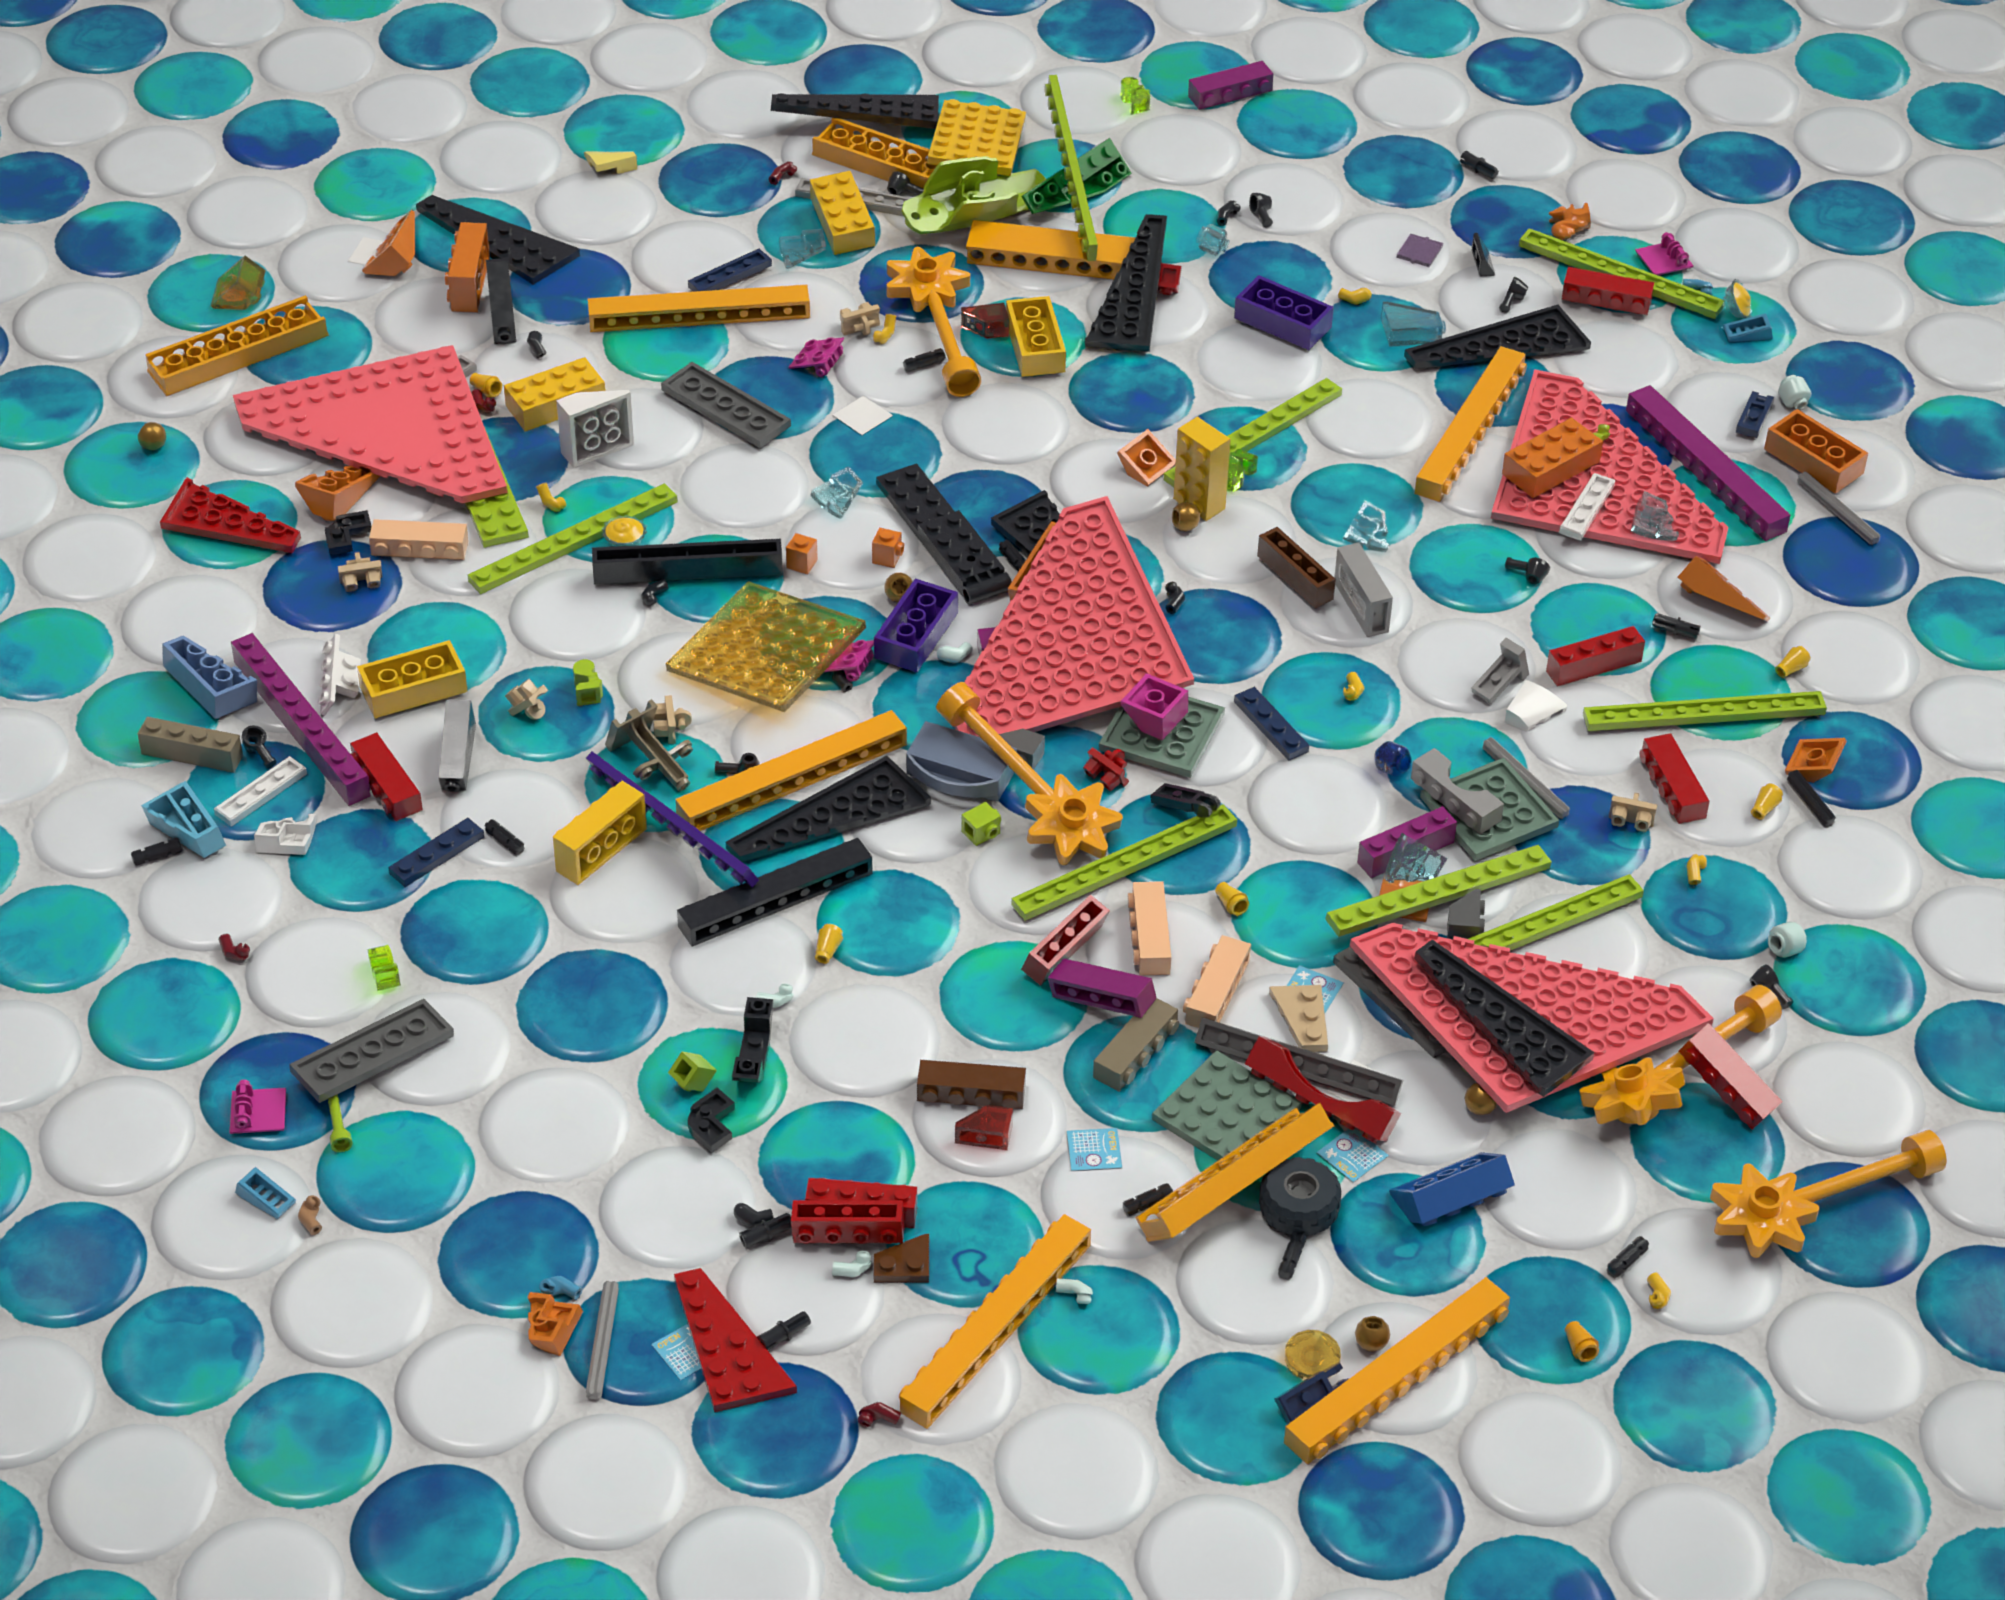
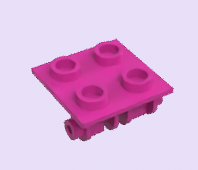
[1635,232,1694,276]
[789,337,844,377]
[816,640,874,681]
[230,1080,286,1134]

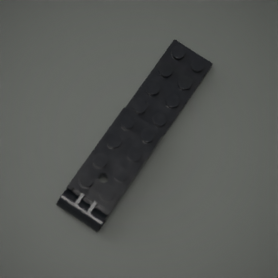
[876,463,1012,605]

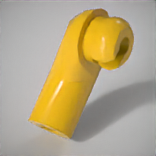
[873,314,896,344]

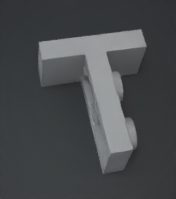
[1471,638,1529,704]

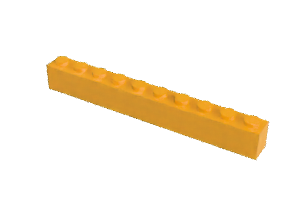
[588,285,810,332]
[1414,346,1527,502]
[675,710,907,831]
[899,1214,1091,1429]
[1284,1277,1510,1465]

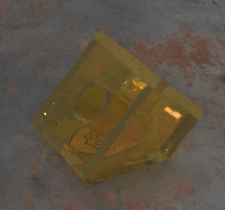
[211,256,266,310]

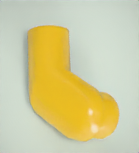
[1338,288,1372,305]
[536,483,566,512]
[1343,672,1365,701]
[1687,854,1707,885]
[1647,1272,1671,1309]

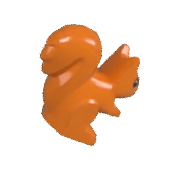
[1549,203,1591,240]

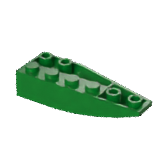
[1021,138,1132,215]

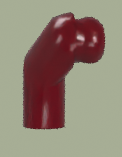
[768,161,797,185]
[471,389,496,413]
[218,934,250,961]
[858,1402,902,1427]

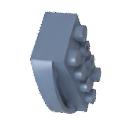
[906,721,1017,802]

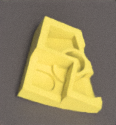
[584,151,637,174]

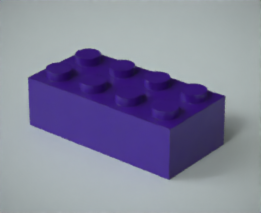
[1234,275,1334,350]
[874,578,958,672]

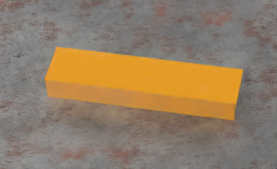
[812,118,937,188]
[966,220,1135,280]
[145,295,329,396]
[1135,1103,1334,1242]

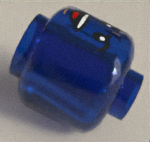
[1374,741,1412,776]

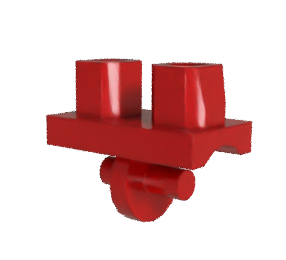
[1083,747,1129,791]

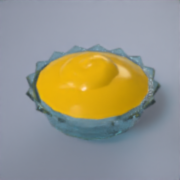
[1723,279,1752,319]
[602,515,647,547]

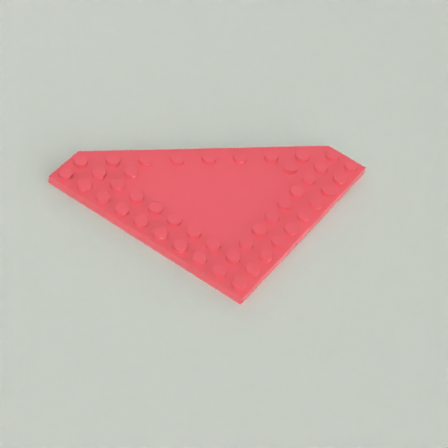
[233,345,508,503]
[1491,370,1728,564]
[954,496,1194,737]
[1350,923,1714,1113]

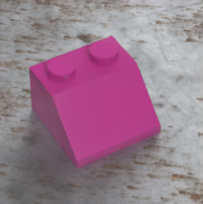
[1121,673,1188,740]

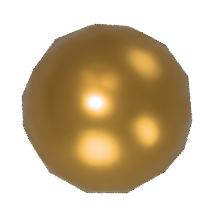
[138,422,166,451]
[1172,502,1200,532]
[884,572,913,602]
[1464,1083,1497,1115]
[1355,1316,1391,1352]

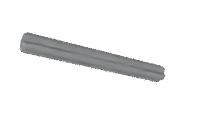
[1797,471,1880,545]
[1483,737,1570,819]
[586,1281,619,1400]

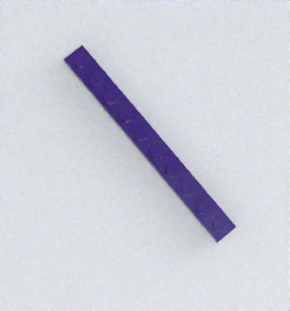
[586,751,759,888]

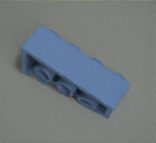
[162,635,257,719]

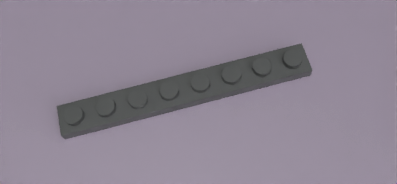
[1195,1018,1404,1106]

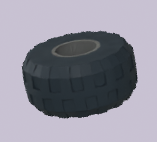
[1259,1157,1341,1236]

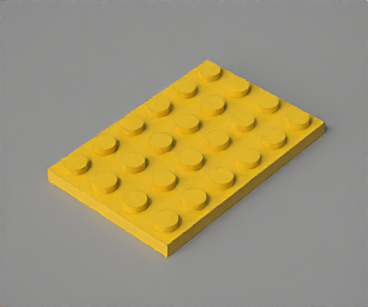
[927,99,1026,176]

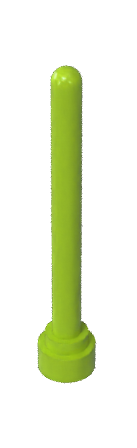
[328,1094,353,1152]

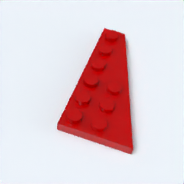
[160,477,301,553]
[674,1268,797,1412]

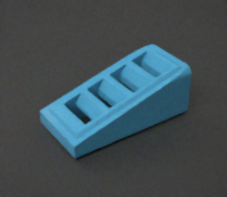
[1723,313,1773,342]
[235,1167,296,1219]

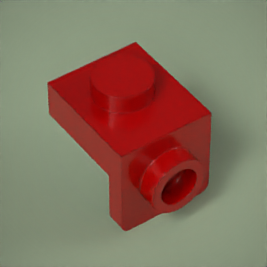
[1158,263,1182,295]

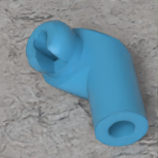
[1682,279,1713,295]
[539,1276,583,1300]

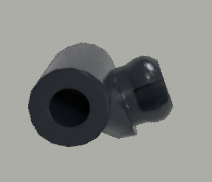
[641,579,669,606]

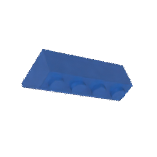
[1389,1152,1515,1226]

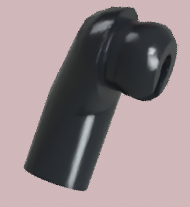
[1217,200,1241,226]
[527,331,547,358]
[1165,581,1185,614]
[832,670,853,693]
[734,1203,774,1227]

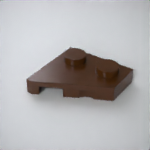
[874,1234,929,1283]

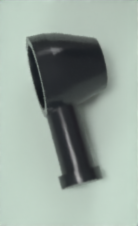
[887,171,924,195]
[1249,193,1273,228]
[1499,277,1528,313]
[1505,557,1550,584]
[241,725,277,768]
[715,753,760,774]
[1750,964,1794,1009]

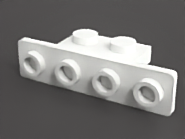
[318,634,361,716]

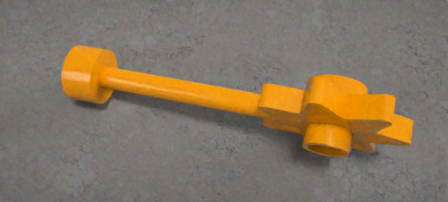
[887,247,981,397]
[936,682,1123,865]
[1579,985,1782,1125]
[1710,1130,1947,1258]

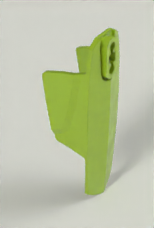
[901,156,1046,234]

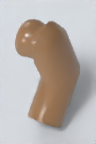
[298,1195,322,1235]

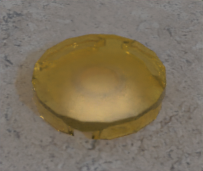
[1285,1330,1341,1379]

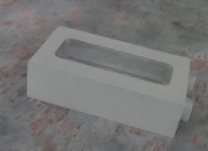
[1334,543,1393,637]

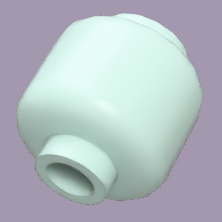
[1778,375,1812,409]
[1768,922,1807,958]

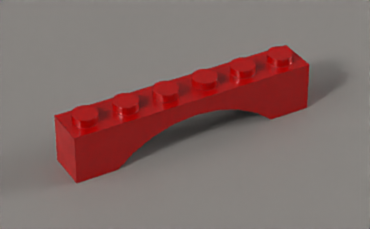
[1245,1036,1401,1143]

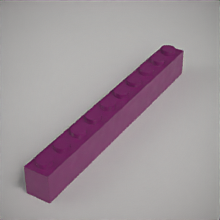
[1626,385,1791,541]
[231,633,371,806]

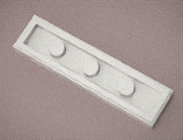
[1559,473,1615,541]
[214,756,307,827]

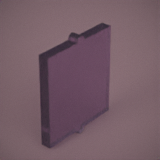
[1396,233,1443,267]

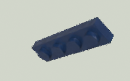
[688,248,772,292]
[1234,686,1310,761]
[388,817,484,887]

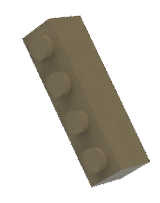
[137,717,243,773]
[1093,998,1179,1092]

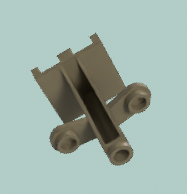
[605,699,693,792]

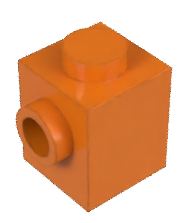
[872,527,905,568]
[786,533,818,575]

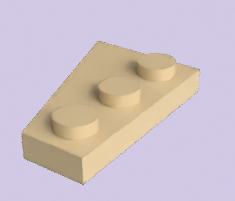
[1269,985,1328,1052]

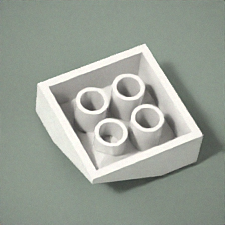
[556,390,634,468]

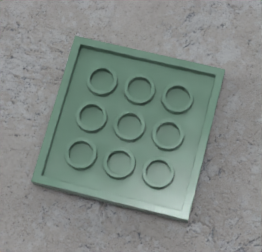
[1099,697,1225,778]
[1420,758,1559,861]
[1152,1050,1302,1161]

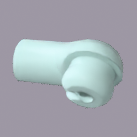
[937,642,973,663]
[756,984,794,1008]
[832,1251,872,1277]
[1056,1278,1093,1304]

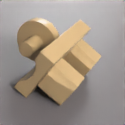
[840,302,880,335]
[338,552,382,592]
[505,679,548,720]
[653,695,692,744]
[1609,793,1657,832]

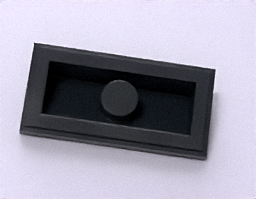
[1471,233,1495,277]

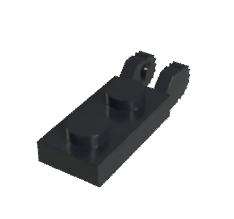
[1150,783,1221,818]

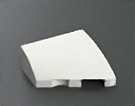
[1505,680,1567,731]
[254,814,317,855]

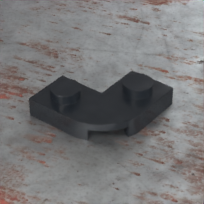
[325,510,372,555]
[688,1088,735,1153]

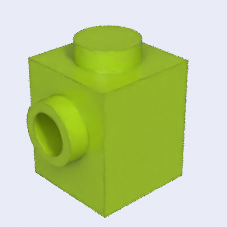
[961,802,1002,846]
[668,1051,717,1092]

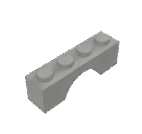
[1411,748,1504,834]

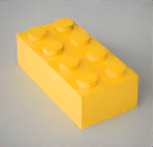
[809,171,875,255]
[1006,296,1066,377]
[504,357,606,431]
[1173,416,1231,521]
[357,640,468,719]
[553,781,647,885]

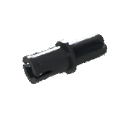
[1460,151,1499,179]
[1652,613,1701,640]
[739,1213,792,1249]
[757,1311,811,1351]

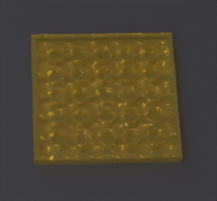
[665,581,866,712]

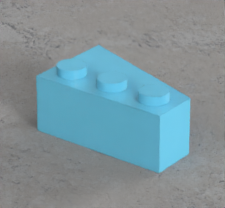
[141,781,226,858]

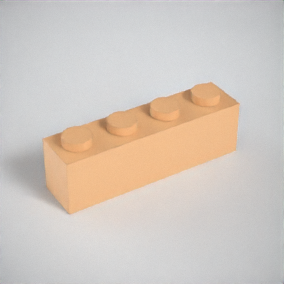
[369,519,469,560]
[1128,881,1171,975]
[1183,935,1251,1028]

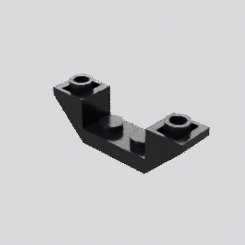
[732,997,774,1083]

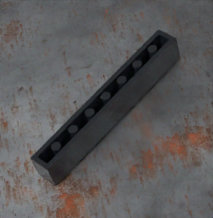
[677,838,873,947]

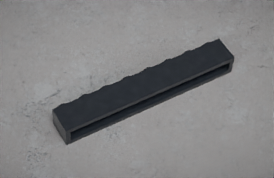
[592,538,783,584]

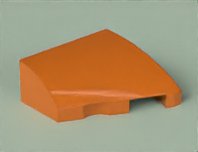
[528,1292,583,1356]

